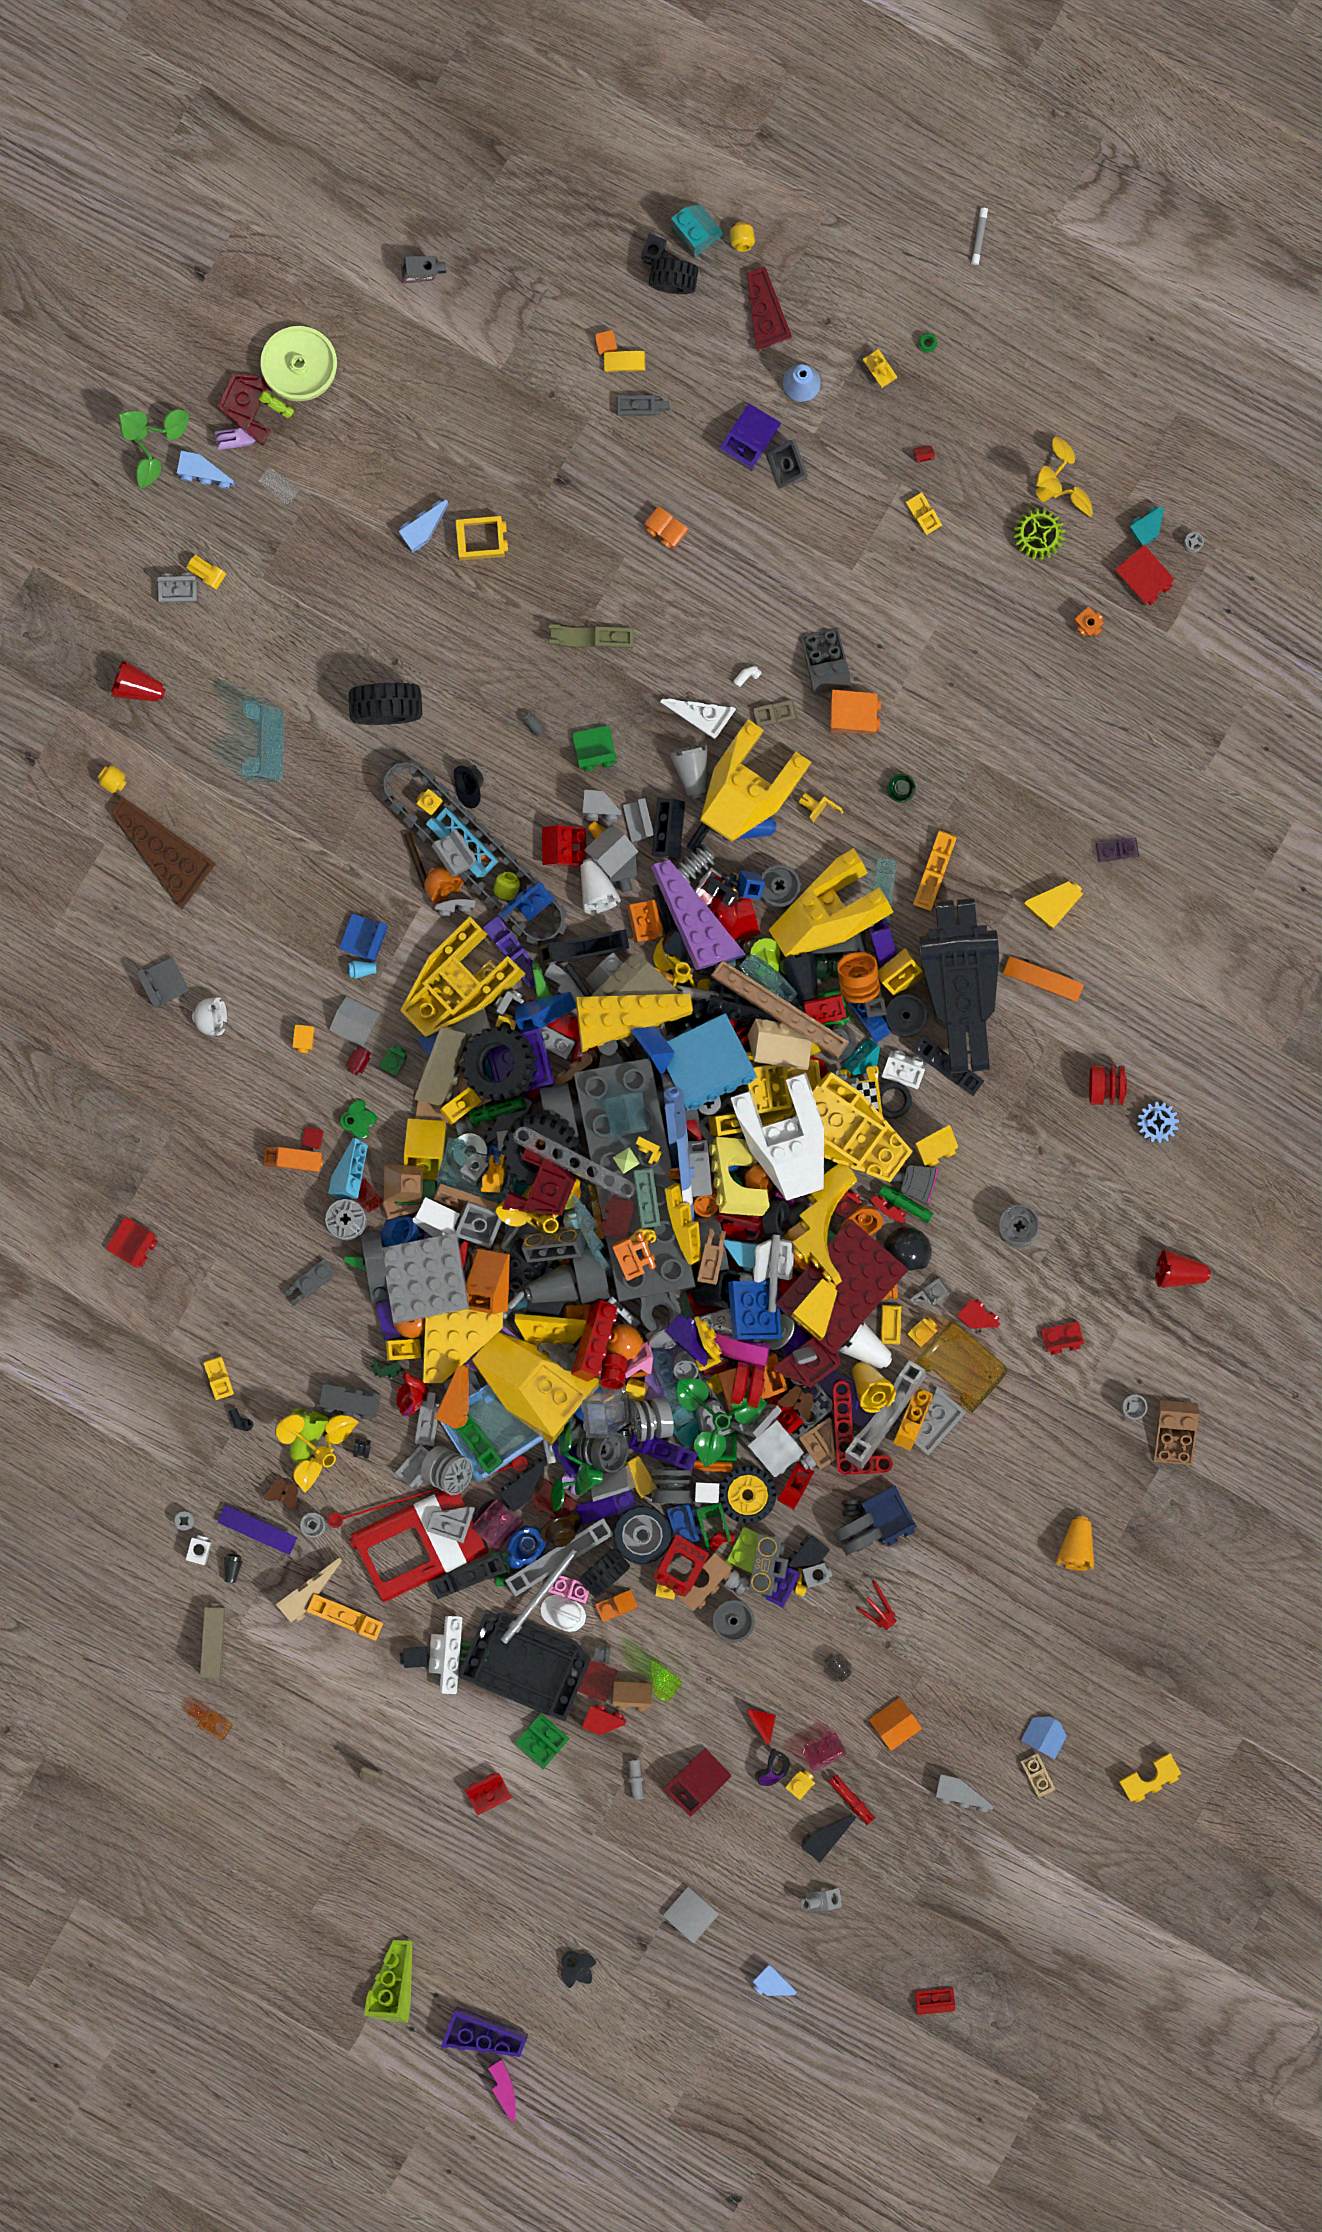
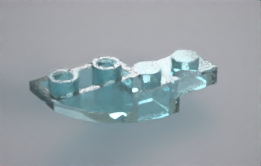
[740,953,805,1012]
[652,1347,694,1427]

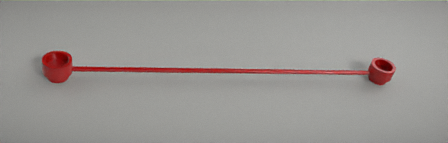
[328,1456,528,1528]

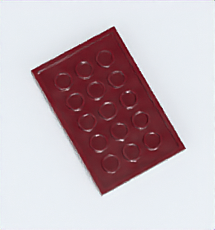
[776,1219,909,1355]

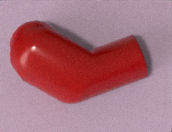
[708,1532,735,1551]

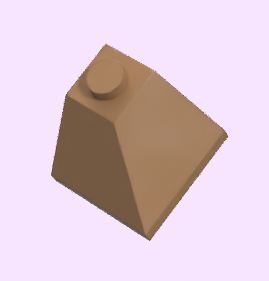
[384,1164,423,1203]

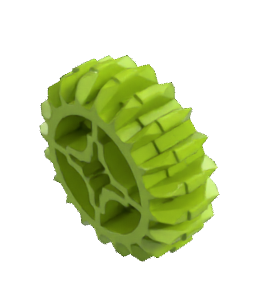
[1013,508,1065,560]

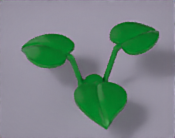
[676,1378,767,1467]
[550,1422,603,1512]

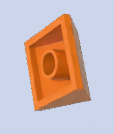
[868,1697,922,1751]

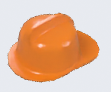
[841,1205,883,1236]

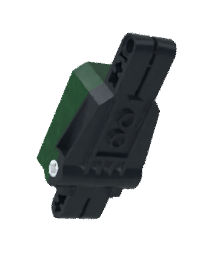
[919,898,999,1074]

